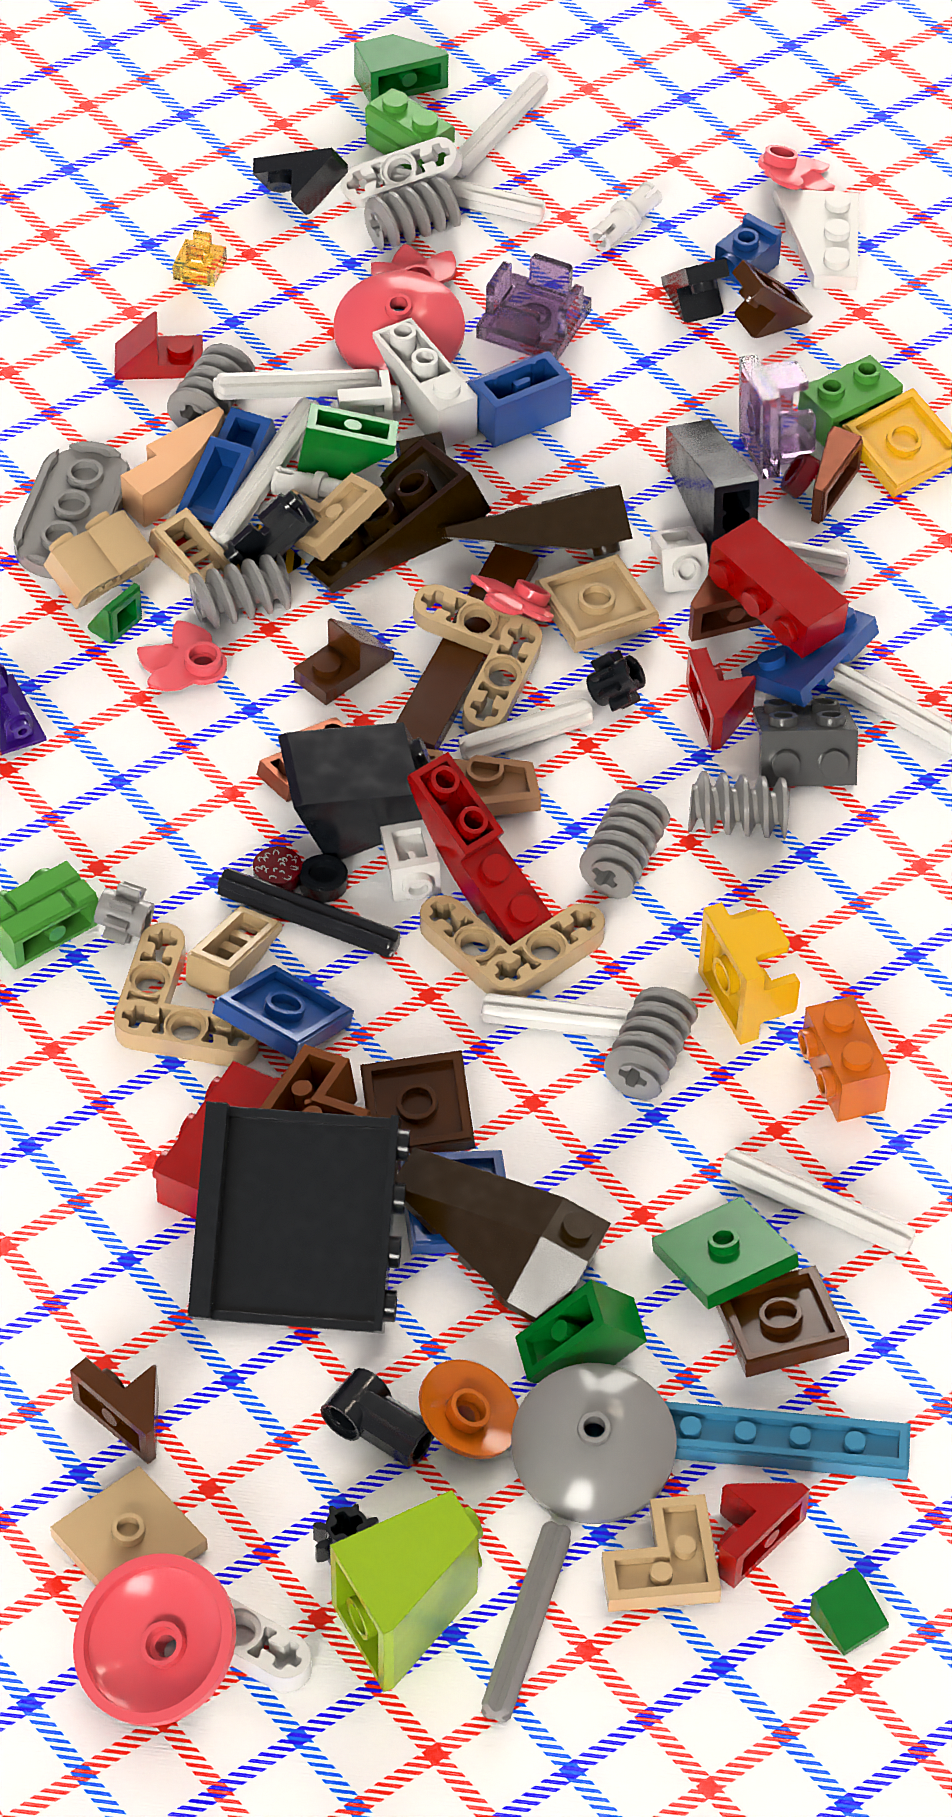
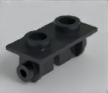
[223,490,319,568]

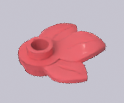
[758,145,835,191]
[371,244,456,284]
[470,574,554,622]
[137,620,227,692]

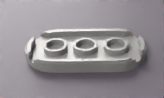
[13,441,130,579]

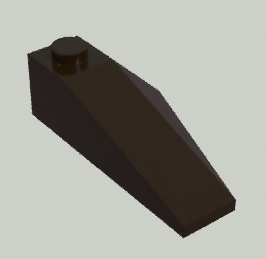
[306,437,492,593]
[435,485,633,557]
[397,1147,611,1323]

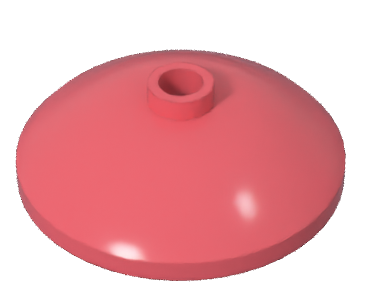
[333,271,465,384]
[73,1553,236,1726]

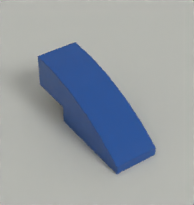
[176,407,277,527]

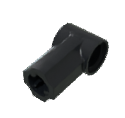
[320,1368,435,1467]

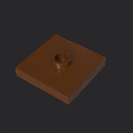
[360,1050,476,1153]
[716,1265,850,1378]

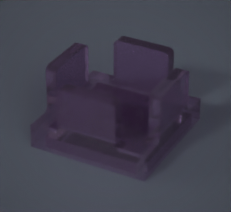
[476,253,592,360]
[739,354,816,479]

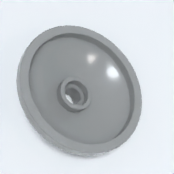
[511,1363,677,1524]

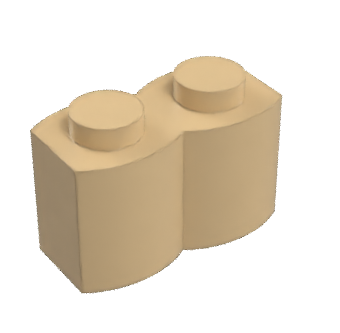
[43,510,156,609]

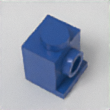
[714,213,782,287]

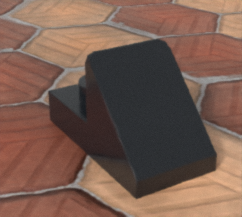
[253,147,348,215]
[661,259,730,323]

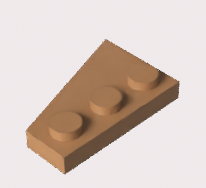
[427,749,541,816]

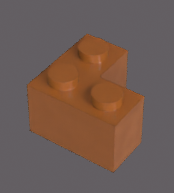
[260,1044,371,1117]

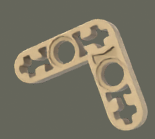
[413,584,543,734]
[420,895,605,997]
[114,923,259,1067]

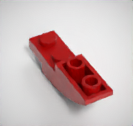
[407,752,553,946]

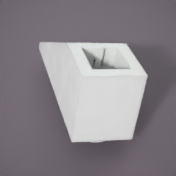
[372,318,478,448]

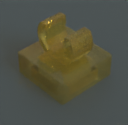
[172,230,227,287]

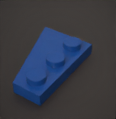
[740,607,879,707]

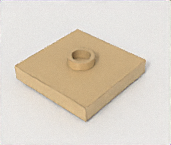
[534,554,659,653]
[50,1466,208,1586]

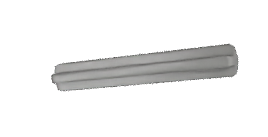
[481,1521,571,1723]

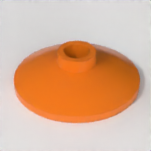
[418,1359,519,1459]

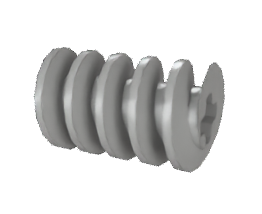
[364,176,462,251]
[167,343,255,428]
[189,553,291,629]
[688,771,790,840]
[579,790,670,899]
[604,987,698,1100]

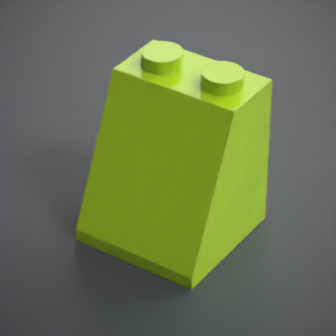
[330,1490,483,1692]

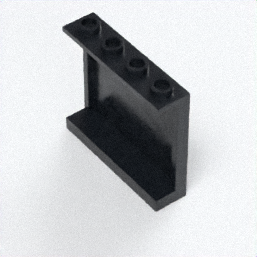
[187,1101,410,1334]

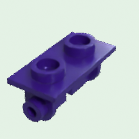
[0,664,47,755]

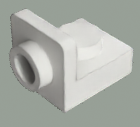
[337,370,401,420]
[650,526,708,593]
[380,819,442,902]

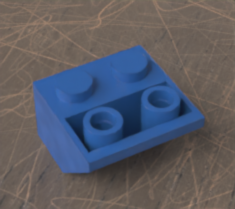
[465,351,572,448]

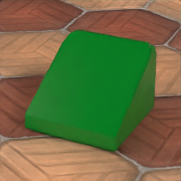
[87,582,142,644]
[809,1568,889,1656]

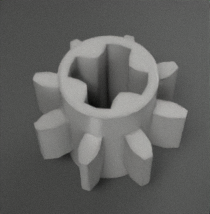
[94,881,155,945]

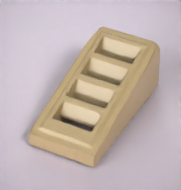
[148,507,241,584]
[185,906,282,998]

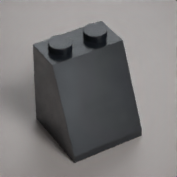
[278,722,431,860]

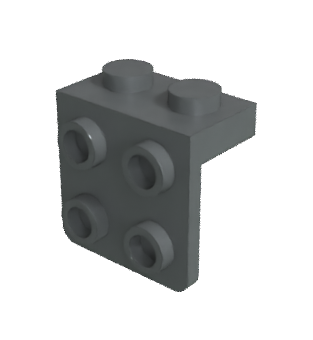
[752,698,858,787]

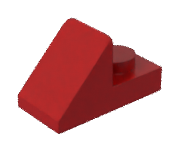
[114,311,203,380]
[686,647,756,751]
[717,1483,810,1589]

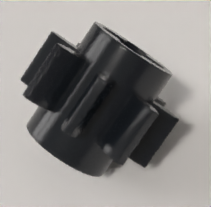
[586,650,646,712]
[313,1504,379,1565]

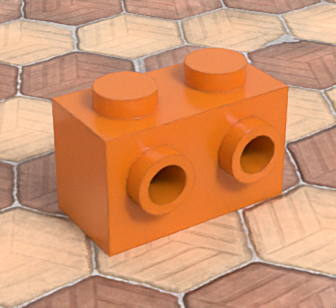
[798,996,891,1122]

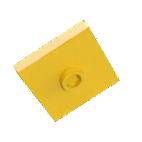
[841,388,952,498]

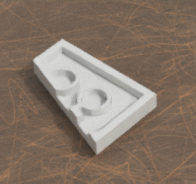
[773,188,859,290]

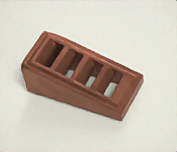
[811,426,863,524]

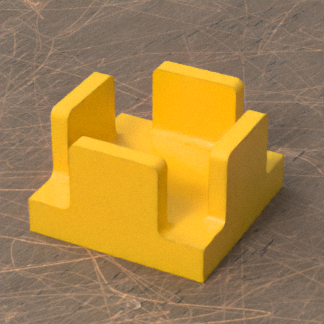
[698,902,800,1045]

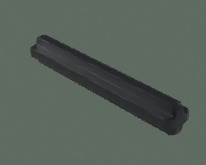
[217,868,400,958]

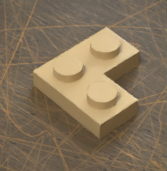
[291,473,387,561]
[601,1494,721,1612]

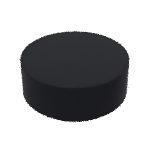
[299,854,348,903]

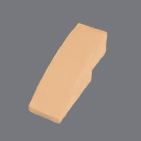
[120,406,225,528]

